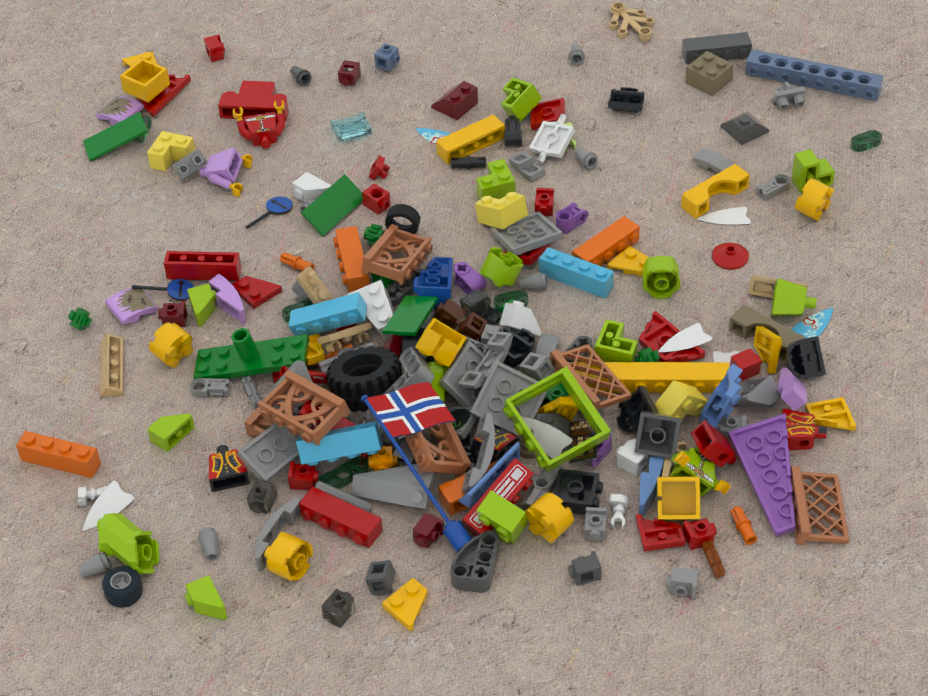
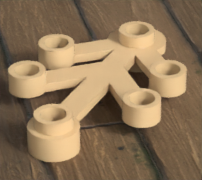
[609,2,654,42]

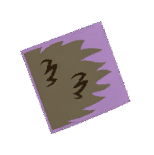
[95,96,144,126]
[105,288,157,324]

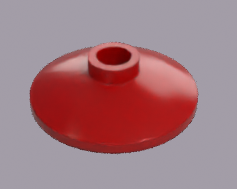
[712,242,749,270]

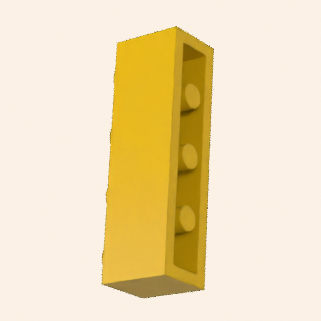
[436,114,505,165]

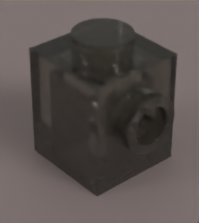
[459,289,492,317]
[246,479,278,514]
[321,588,355,628]

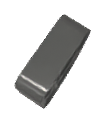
[451,531,499,593]

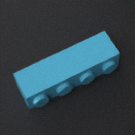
[539,247,614,298]
[289,292,367,336]
[296,421,383,466]

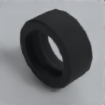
[385,204,421,234]

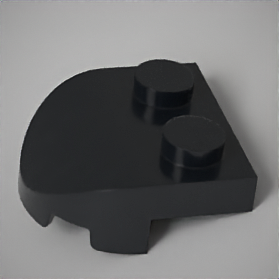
[608,87,645,113]
[488,327,535,365]
[786,336,826,379]
[617,386,659,434]

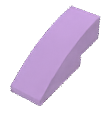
[208,274,246,324]
[777,367,807,411]

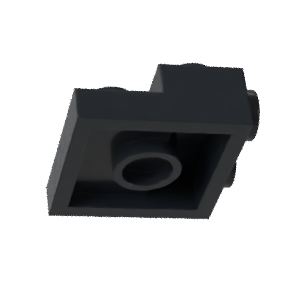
[553,469,603,515]

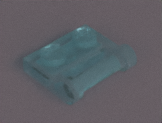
[330,112,372,142]

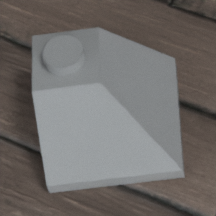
[735,375,781,408]

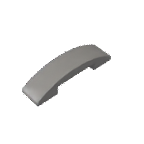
[458,331,513,389]
[461,412,495,493]
[255,497,301,571]

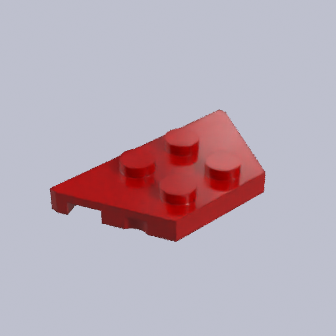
[136,74,191,117]
[639,311,706,362]

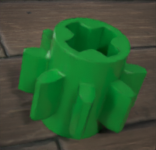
[364,224,385,246]
[68,307,92,330]
[635,347,660,362]

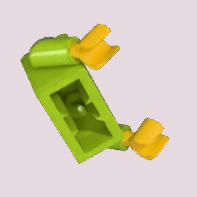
[670,447,731,497]

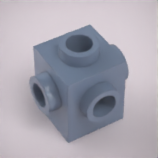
[374,43,400,72]

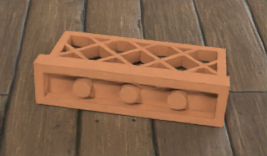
[549,344,632,411]
[790,466,849,545]

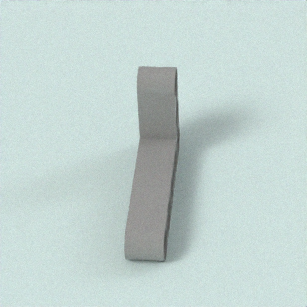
[354,347,434,425]

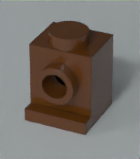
[434,298,466,330]
[457,311,488,340]

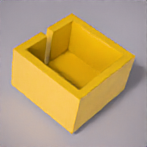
[120,58,170,103]
[415,318,467,367]
[657,476,700,519]

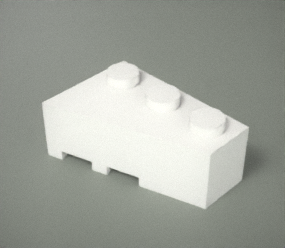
[347,280,394,341]

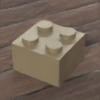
[685,51,734,96]

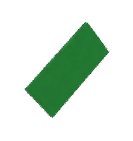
[83,112,148,162]
[301,174,363,237]
[382,295,438,336]

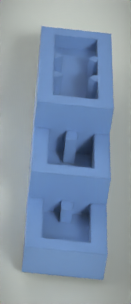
[639,456,665,518]

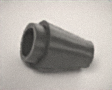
[290,66,312,85]

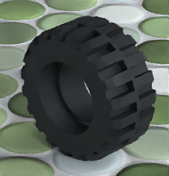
[326,346,403,412]

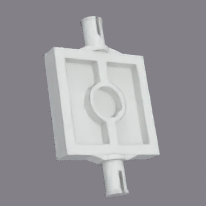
[529,114,575,165]

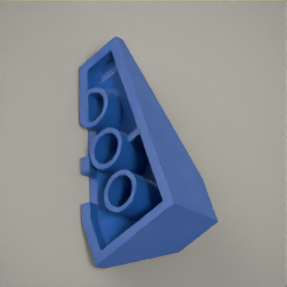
[413,257,453,309]

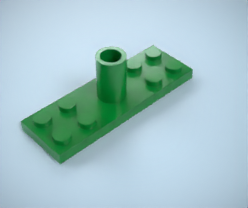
[193,328,309,380]

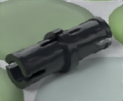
[451,156,486,169]

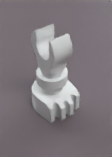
[78,486,108,506]
[609,494,628,530]

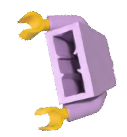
[199,147,252,197]

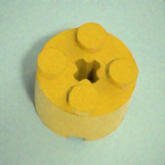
[795,178,835,221]
[149,322,193,368]
[525,492,574,543]
[264,532,313,581]

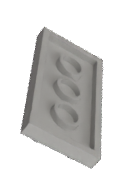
[237,407,300,483]

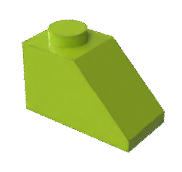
[187,283,217,327]
[147,413,195,452]
[184,575,227,620]

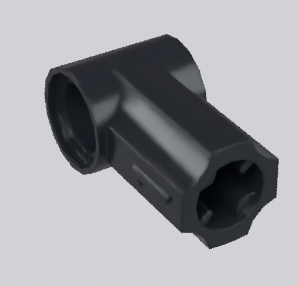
[504,116,522,146]

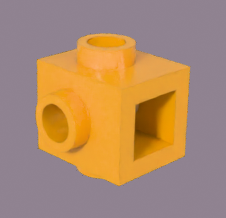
[368,446,398,471]

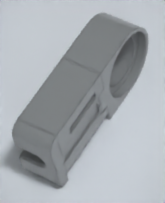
[756,174,790,201]
[190,378,230,398]

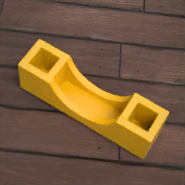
[681,164,750,219]

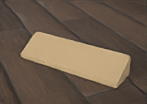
[100,333,124,397]

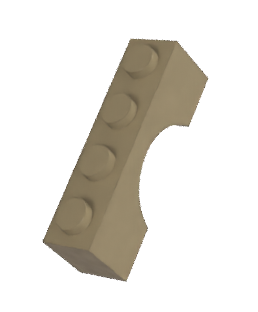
[729,305,806,361]

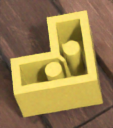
[147,131,195,171]
[475,192,528,229]
[655,380,708,422]

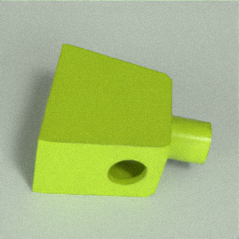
[770,278,817,317]

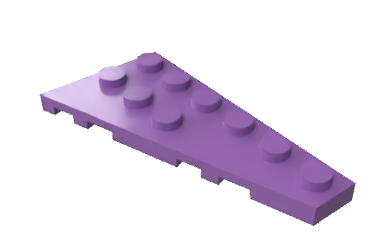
[728,414,795,537]

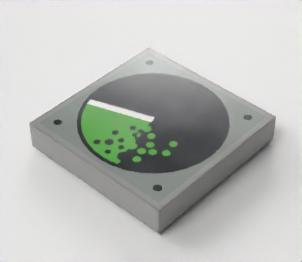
[430,407,478,440]

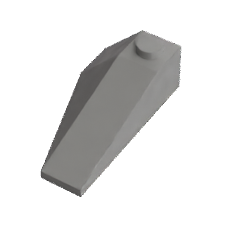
[351,464,435,509]

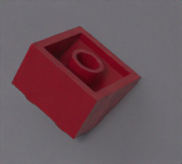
[431,81,478,120]

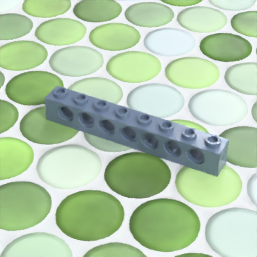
[745,49,884,101]

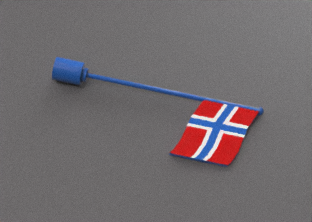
[361,382,472,553]

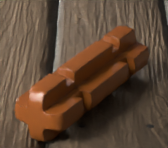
[702,540,725,578]

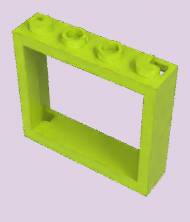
[503,366,611,473]

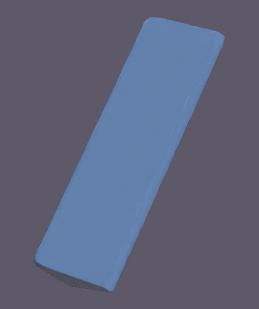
[459,442,520,508]

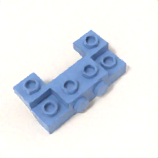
[699,364,743,441]

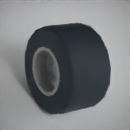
[102,566,143,608]

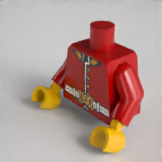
[233,100,285,149]

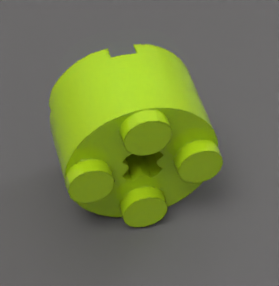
[479,247,523,287]
[642,256,681,299]

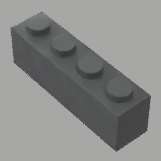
[682,32,752,64]

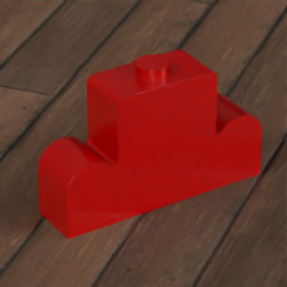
[218,80,289,121]

